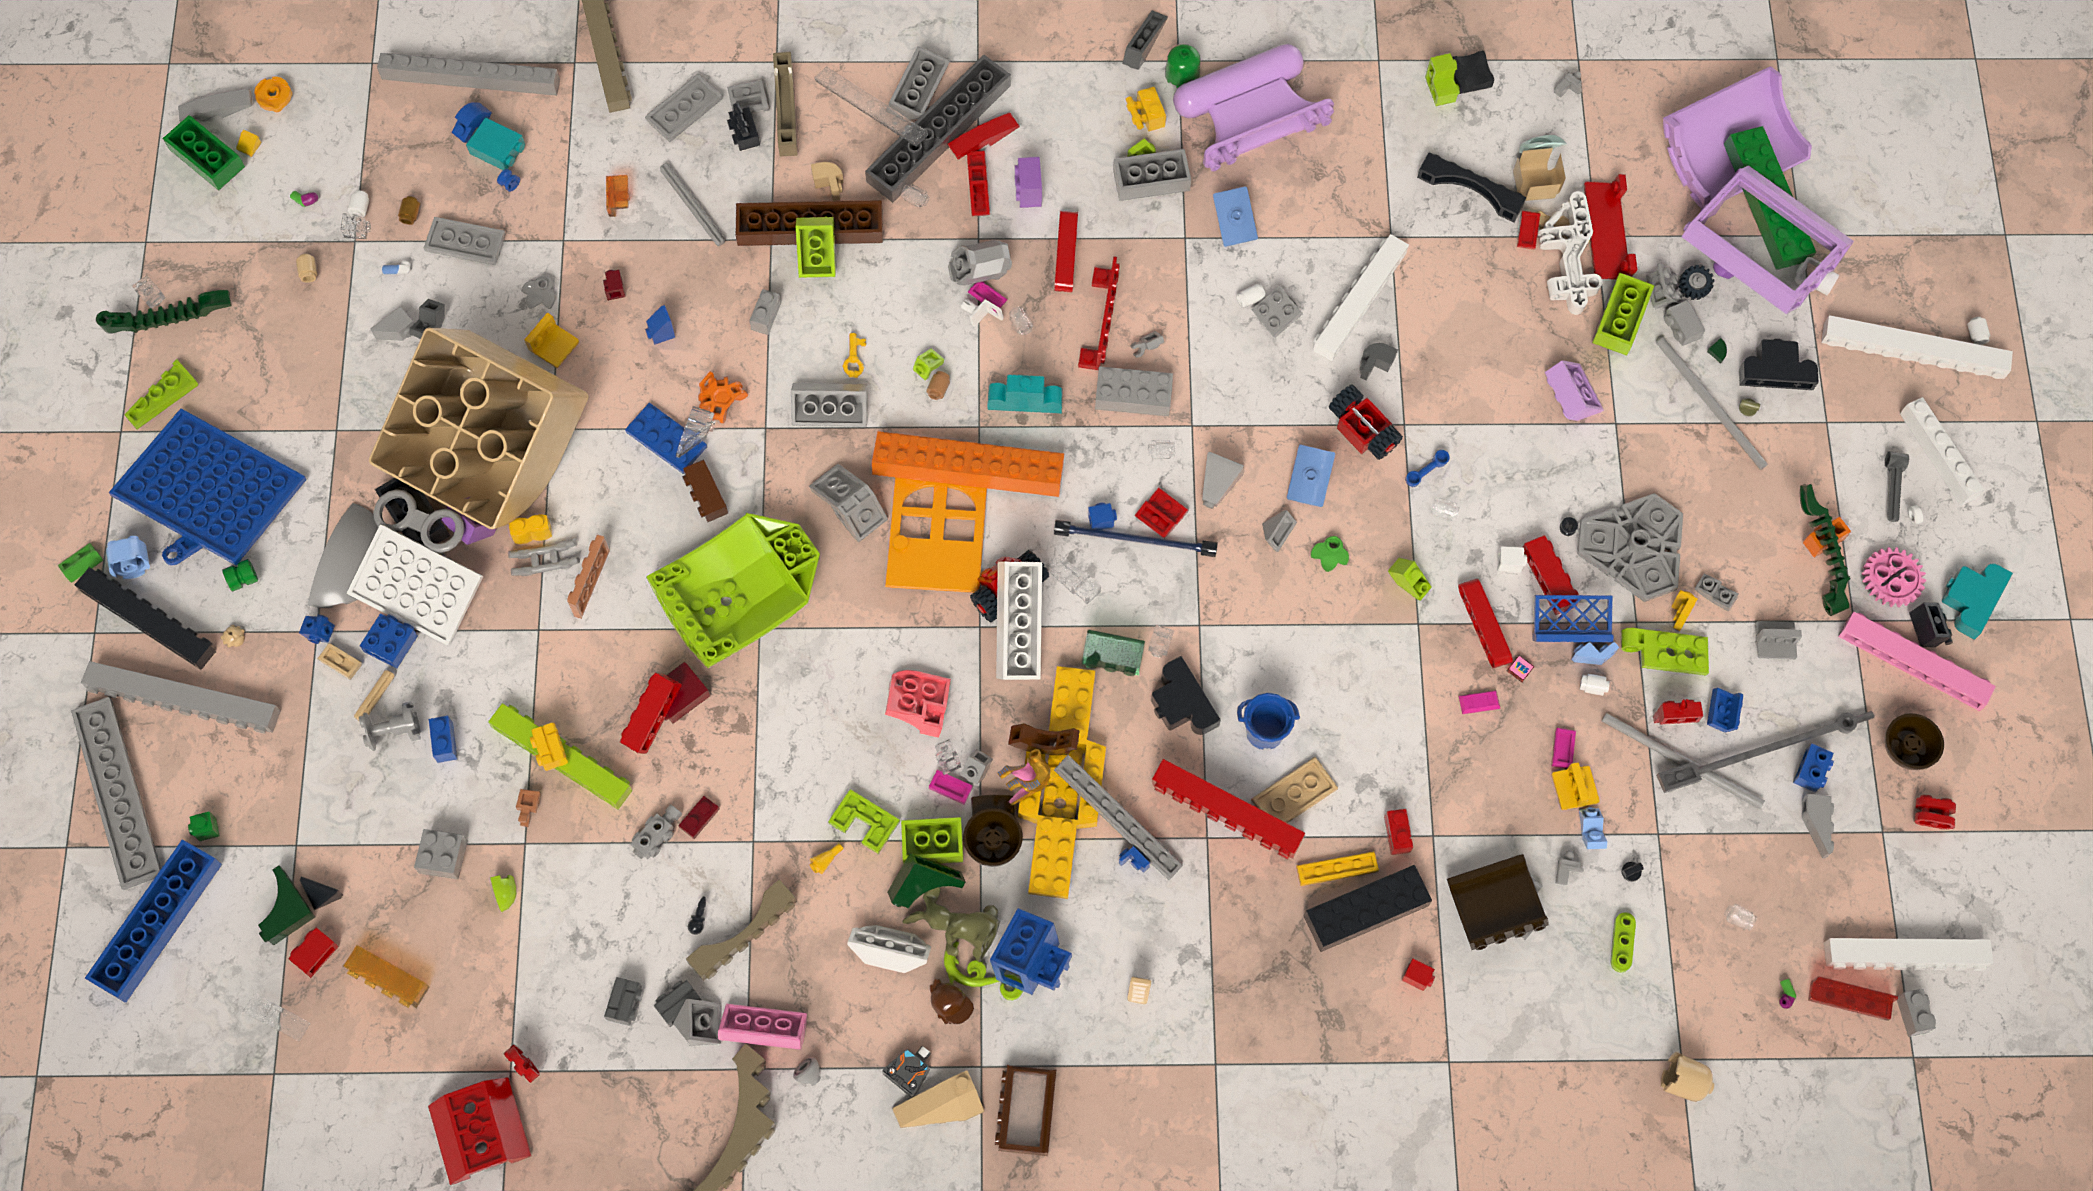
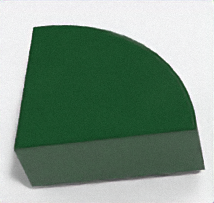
[1707,338,1727,364]

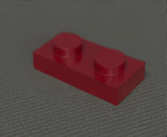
[678,796,720,839]

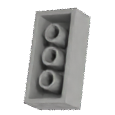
[1113,149,1191,201]
[1095,366,1173,416]

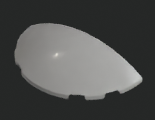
[308,503,379,608]

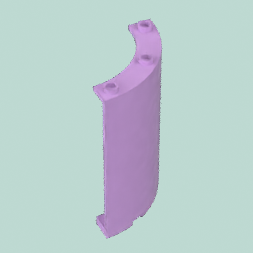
[1663,66,1812,209]

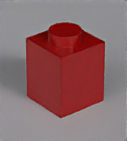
[1402,958,1435,991]

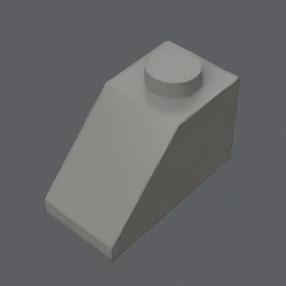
[370,307,415,341]

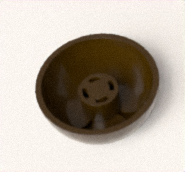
[1884,713,1944,770]
[963,808,1023,867]

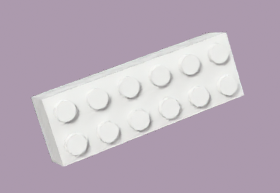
[996,562,1042,680]

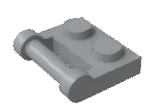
[727,80,769,112]

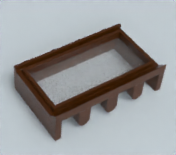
[995,1065,1057,1156]

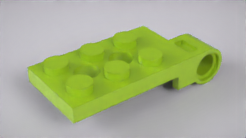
[1621,628,1709,676]

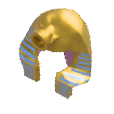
[997,749,1051,805]

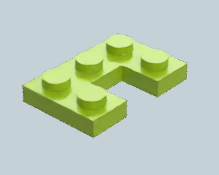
[828,789,900,854]

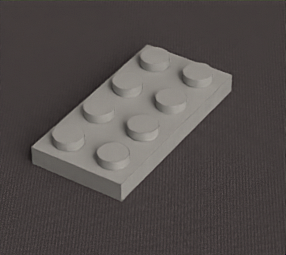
[645,74,722,142]
[424,217,506,265]

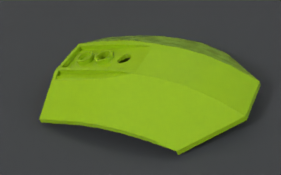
[646,513,820,668]

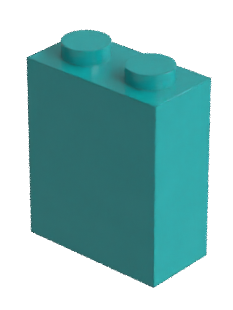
[466,117,525,170]

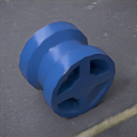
[497,169,520,192]

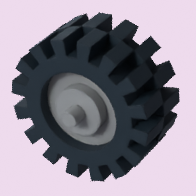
[1678,265,1715,300]

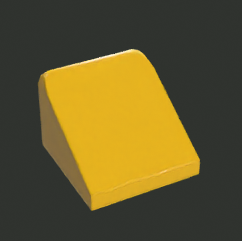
[236,130,261,157]

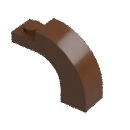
[1008,723,1080,755]

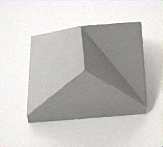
[673,999,721,1046]

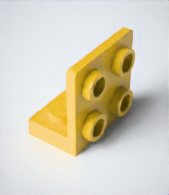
[524,312,579,368]

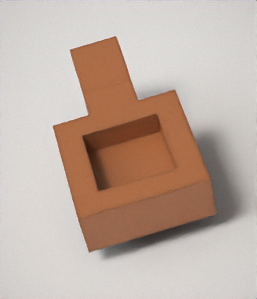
[516,789,541,827]

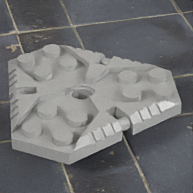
[1577,493,1683,602]

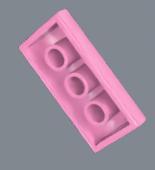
[718,1004,807,1050]

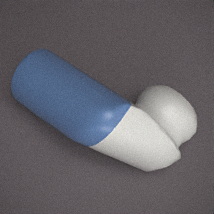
[382,261,411,274]

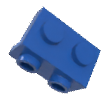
[1707,688,1744,733]

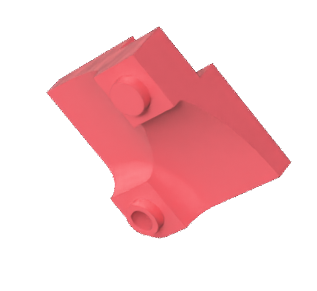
[885,670,951,738]

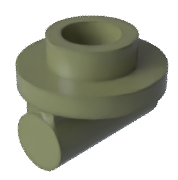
[1739,398,1760,416]

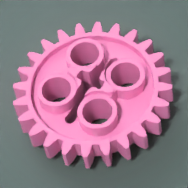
[1862,547,1926,608]

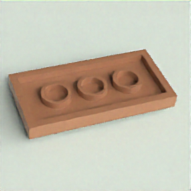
[567,535,610,619]

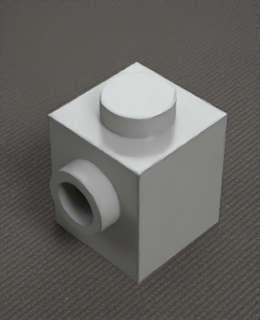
[961,749,993,784]

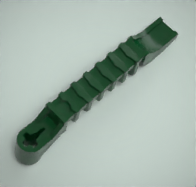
[96,290,232,334]
[1799,484,1851,616]

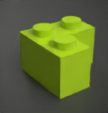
[1425,53,1460,106]

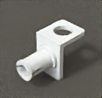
[961,299,1004,327]

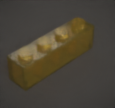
[343,945,430,1008]

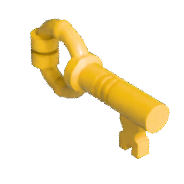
[842,333,866,378]

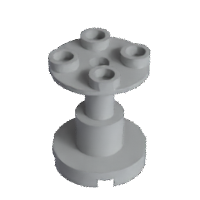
[359,701,421,751]

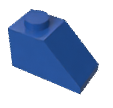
[645,305,675,345]

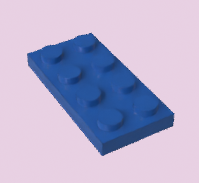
[625,403,707,474]

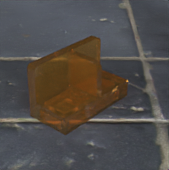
[606,175,630,217]

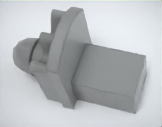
[1554,71,1582,98]
[1555,850,1584,885]

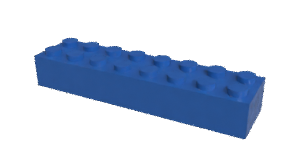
[85,839,222,1003]

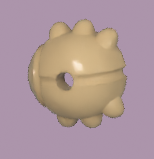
[221,625,245,648]

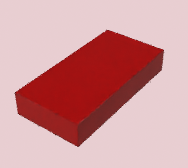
[1517,211,1541,250]

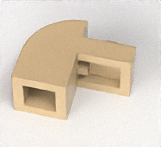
[811,162,844,201]

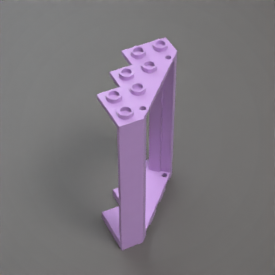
[1682,166,1854,314]

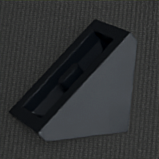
[300,877,343,910]

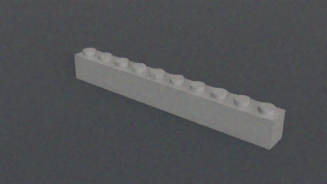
[377,53,560,96]
[81,661,281,734]

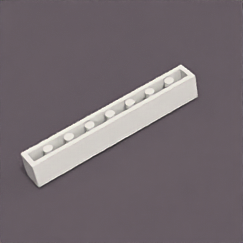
[1313,234,1409,361]
[1824,938,1993,971]

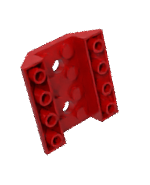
[428,1077,532,1185]

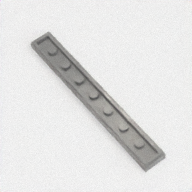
[1054,755,1183,880]

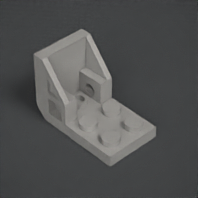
[809,464,888,542]

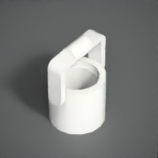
[1795,257,1839,295]

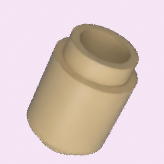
[296,254,317,283]

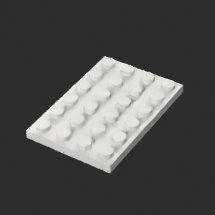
[346,524,483,645]

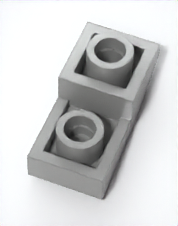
[1695,574,1739,612]

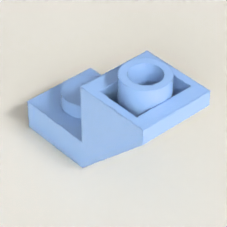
[1571,642,1619,665]
[1579,807,1607,849]

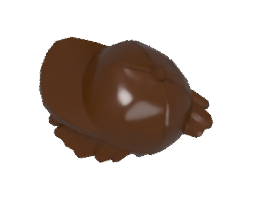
[930,979,974,1024]

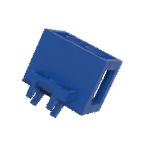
[990,908,1072,995]

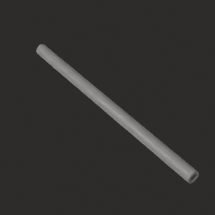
[1656,337,1768,470]
[1602,713,1765,809]

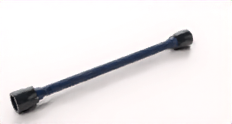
[1054,520,1218,557]

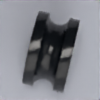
[1560,517,1578,536]

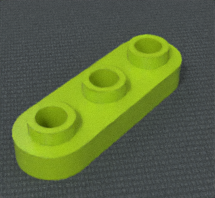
[1610,912,1636,973]

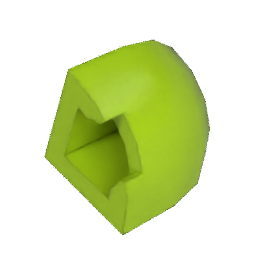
[490,875,517,912]

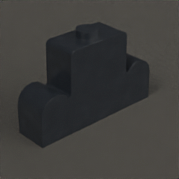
[1739,339,1819,390]
[1151,656,1221,735]

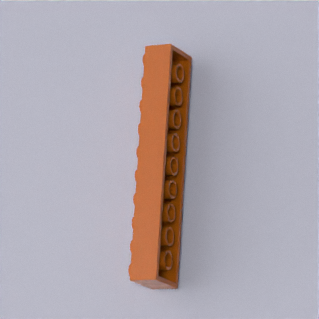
[872,431,1064,497]

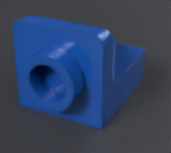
[1119,846,1150,873]

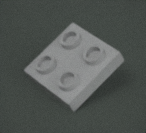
[1251,286,1303,338]

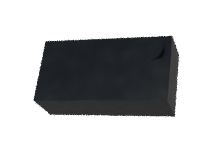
[374,478,450,546]

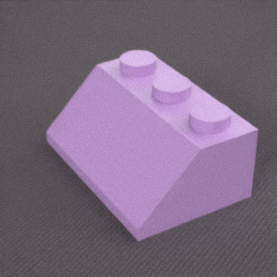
[1545,360,1604,421]

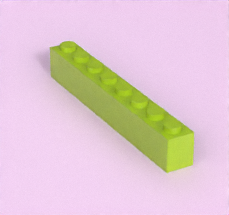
[488,703,632,810]

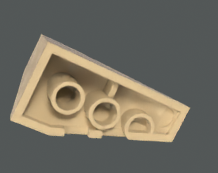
[892,1070,984,1128]

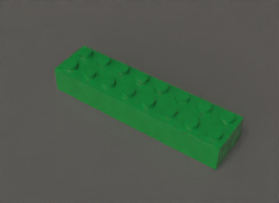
[1724,126,1817,270]

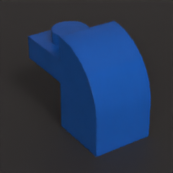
[451,102,492,143]

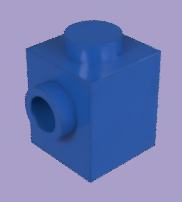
[1088,503,1117,530]

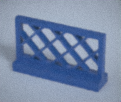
[1532,595,1614,642]

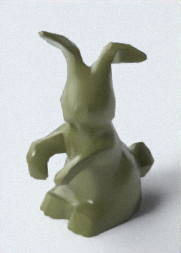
[903,887,1000,963]

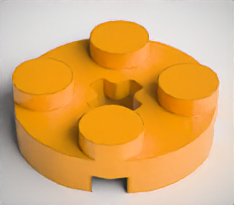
[254,76,292,112]

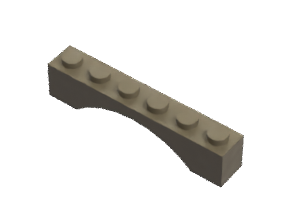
[773,52,798,157]
[686,879,797,981]

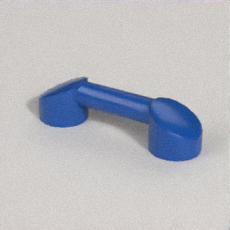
[1405,450,1450,487]

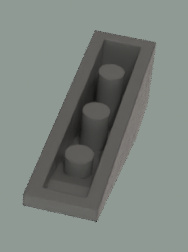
[1122,10,1168,70]

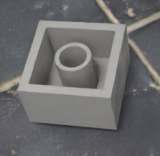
[414,829,468,879]

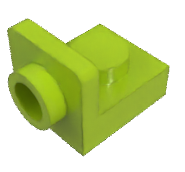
[1127,138,1156,157]
[913,348,945,380]

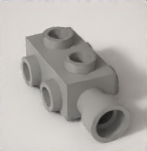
[631,804,682,859]

